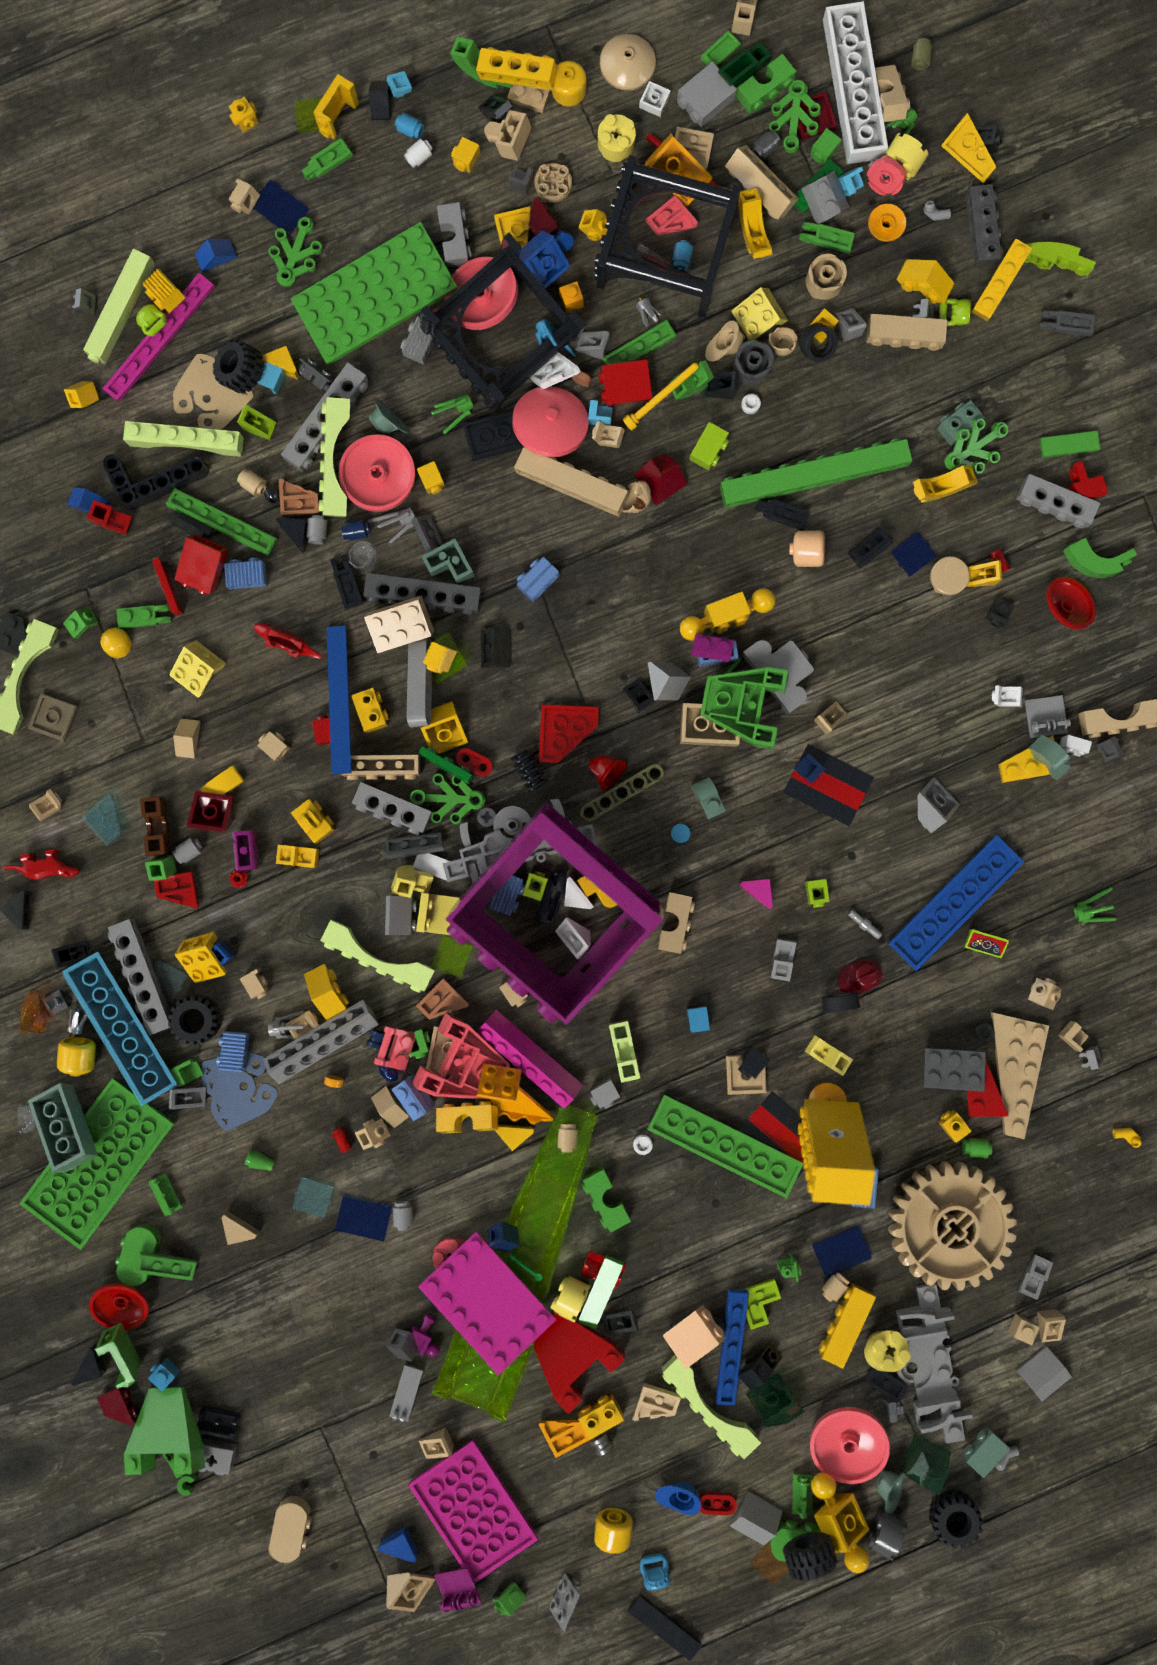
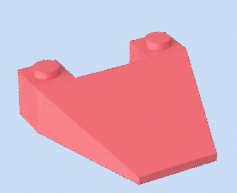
[412,1013,510,1100]

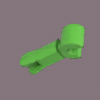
[162,1453,197,1496]

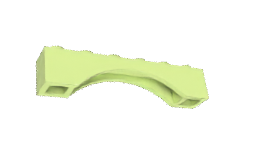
[319,397,350,517]
[123,421,244,457]
[0,619,59,735]
[320,920,436,993]
[662,1354,761,1459]

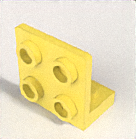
[732,287,788,341]
[170,640,226,697]
[416,893,459,935]

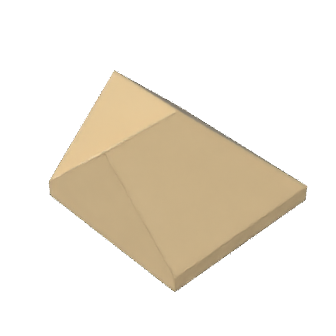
[386,1573,436,1612]

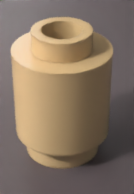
[237,469,267,496]
[557,1123,578,1152]
[821,1272,850,1302]

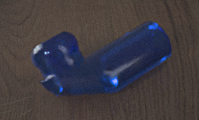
[379,1056,398,1082]

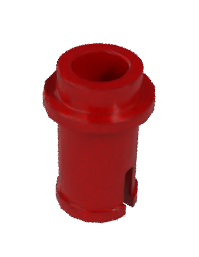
[990,549,1011,573]
[332,1126,352,1153]

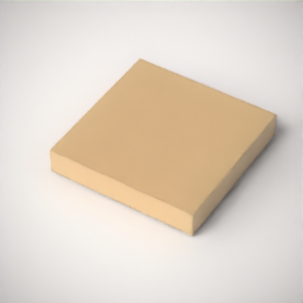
[726,1054,767,1095]

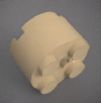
[806,254,847,300]

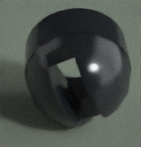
[263,487,280,503]

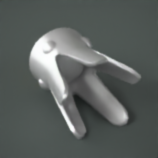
[636,298,661,327]
[67,1008,88,1038]

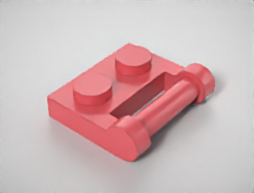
[374,1026,416,1071]

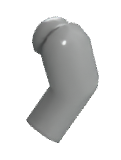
[924,201,951,221]
[995,1446,1019,1471]

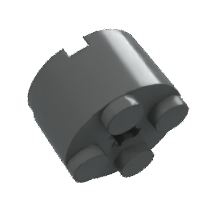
[733,340,774,386]
[866,1511,907,1561]

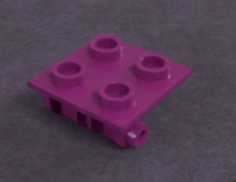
[434,1568,482,1612]

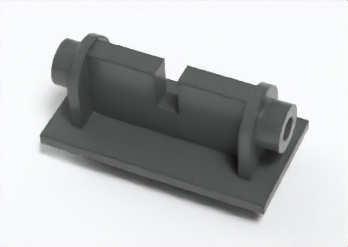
[297,357,335,391]

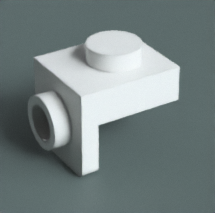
[992,685,1023,707]

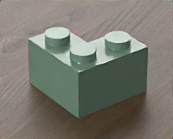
[421,539,475,585]

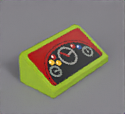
[964,929,1009,958]

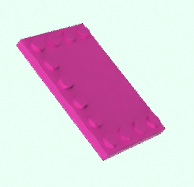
[418,1231,556,1375]
[408,1439,538,1583]

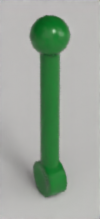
[508,1254,543,1281]

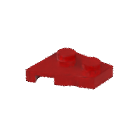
[154,872,199,908]

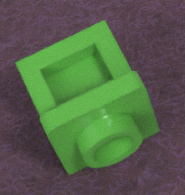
[63,608,99,639]
[409,1028,431,1059]
[492,1582,527,1616]

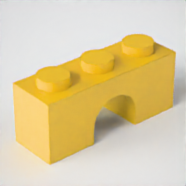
[436,1102,498,1134]

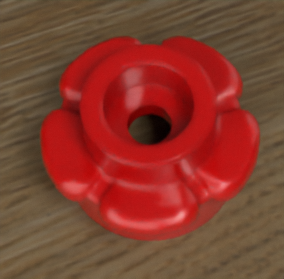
[229,869,248,888]

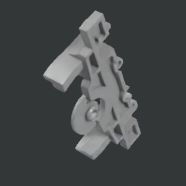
[443,799,597,883]

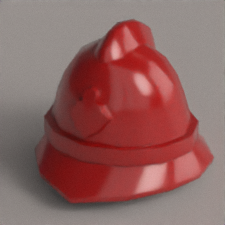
[589,755,627,792]

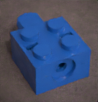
[519,230,574,289]

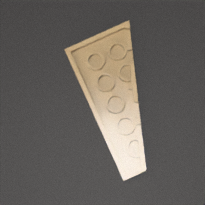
[991,1012,1049,1139]

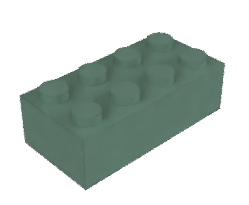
[28,1083,98,1173]

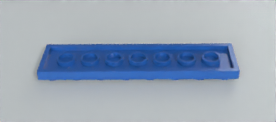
[888,835,1024,971]

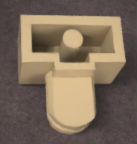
[484,110,532,161]

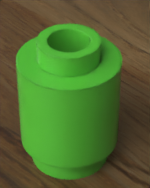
[962,1138,992,1159]

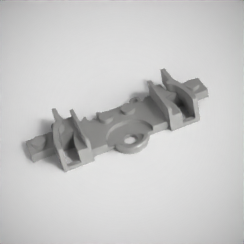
[896,1284,973,1444]

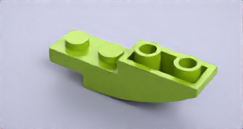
[1024,242,1096,276]

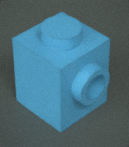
[148,1358,181,1392]

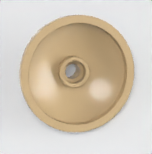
[600,34,656,90]

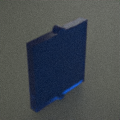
[891,532,937,577]

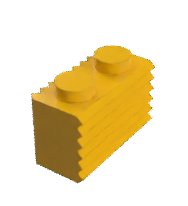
[143,269,185,313]
[423,642,457,674]

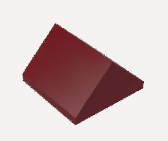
[187,791,234,833]

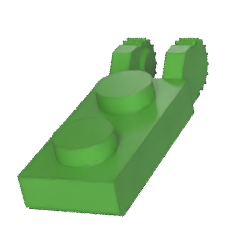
[799,222,855,254]
[117,605,172,629]

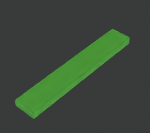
[166,488,277,556]

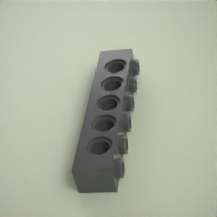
[364,573,482,616]

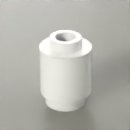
[404,139,432,168]

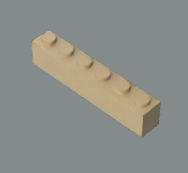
[514,447,629,517]

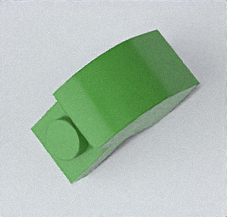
[668,360,714,400]

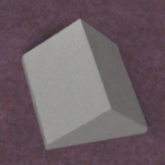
[648,662,691,700]
[1016,1346,1072,1402]
[730,1490,783,1545]

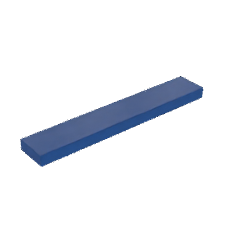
[715,1289,749,1405]

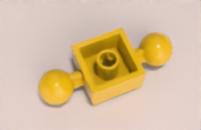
[680,588,776,641]
[811,1472,870,1573]

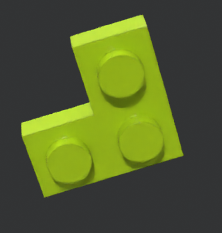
[741,1278,781,1330]

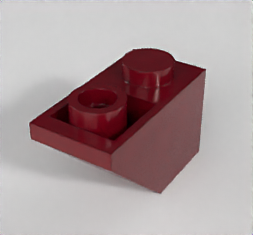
[528,197,559,238]
[97,1386,139,1426]

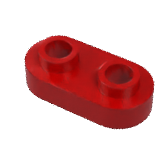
[456,749,493,777]
[698,1492,737,1515]

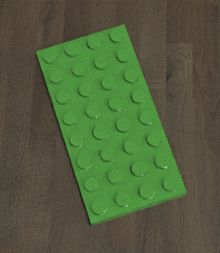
[290,222,458,366]
[19,1077,176,1250]

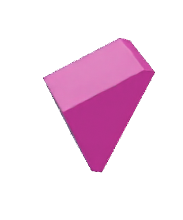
[739,879,773,909]

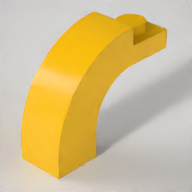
[738,188,772,259]
[913,465,978,503]

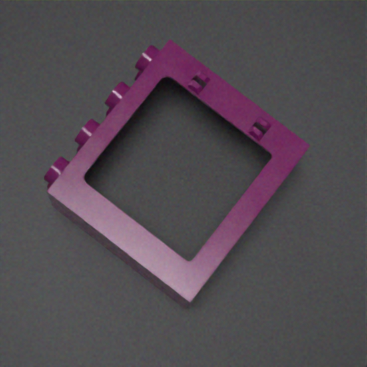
[445,802,663,1025]

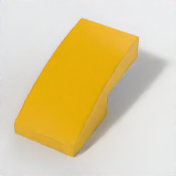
[200,765,244,795]
[276,845,319,868]

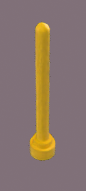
[622,363,699,431]

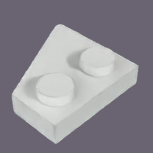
[530,352,581,389]

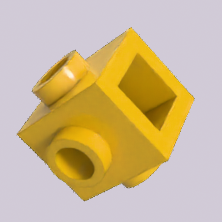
[228,96,259,133]
[579,209,608,241]

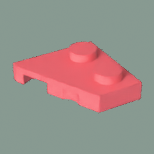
[646,195,698,236]

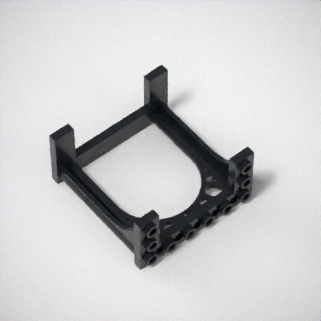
[594,155,741,318]
[420,233,586,412]

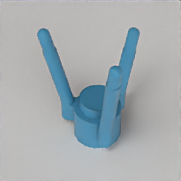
[535,319,576,357]

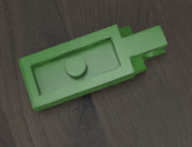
[302,138,353,181]

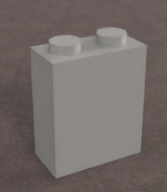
[677,61,737,127]

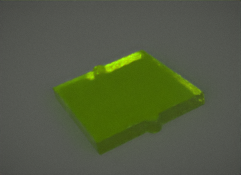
[294,98,322,133]
[431,935,473,978]

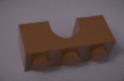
[140,796,171,857]

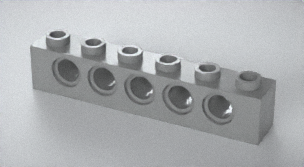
[281,362,369,472]
[108,919,172,1036]
[263,1000,379,1084]

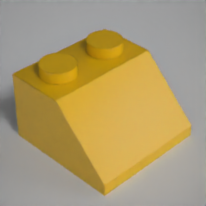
[420,702,468,754]

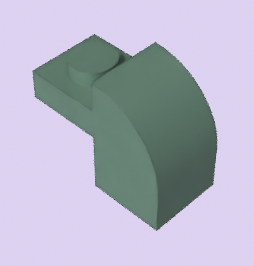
[1029,735,1071,780]
[691,777,726,820]

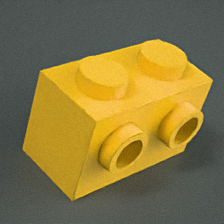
[351,688,389,733]
[578,1394,624,1440]

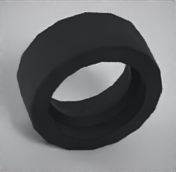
[799,323,838,362]
[821,992,860,1013]

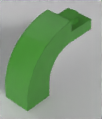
[450,37,517,89]
[1063,538,1137,578]

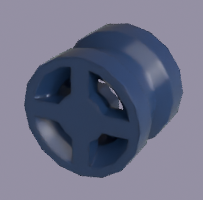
[366,1029,385,1050]

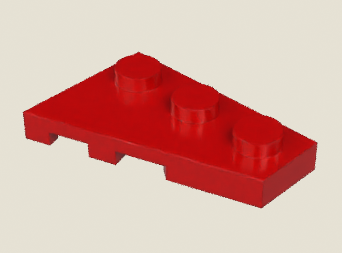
[967,1060,1009,1117]

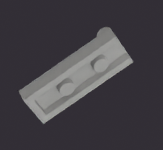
[389,1363,424,1422]

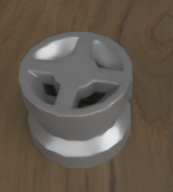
[477,808,497,827]
[590,1431,614,1456]

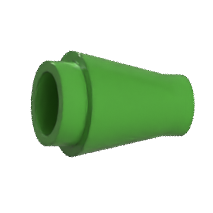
[244,1149,275,1171]

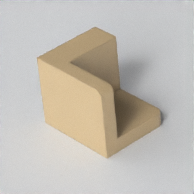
[1058,1021,1088,1052]

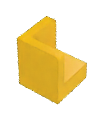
[809,308,839,343]
[64,381,99,408]

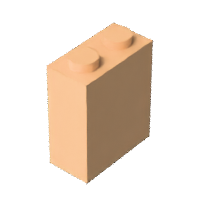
[663,1306,727,1369]

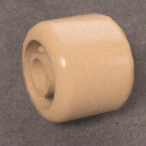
[790,530,825,567]

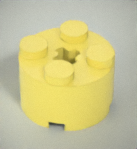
[598,114,636,162]
[883,133,928,180]
[550,1276,591,1323]
[864,1330,910,1372]

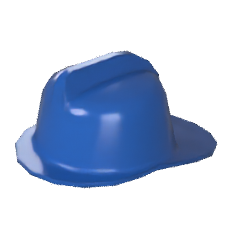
[655,1481,701,1515]

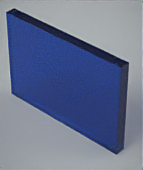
[253,180,309,236]
[335,1196,392,1241]
[812,1226,872,1278]

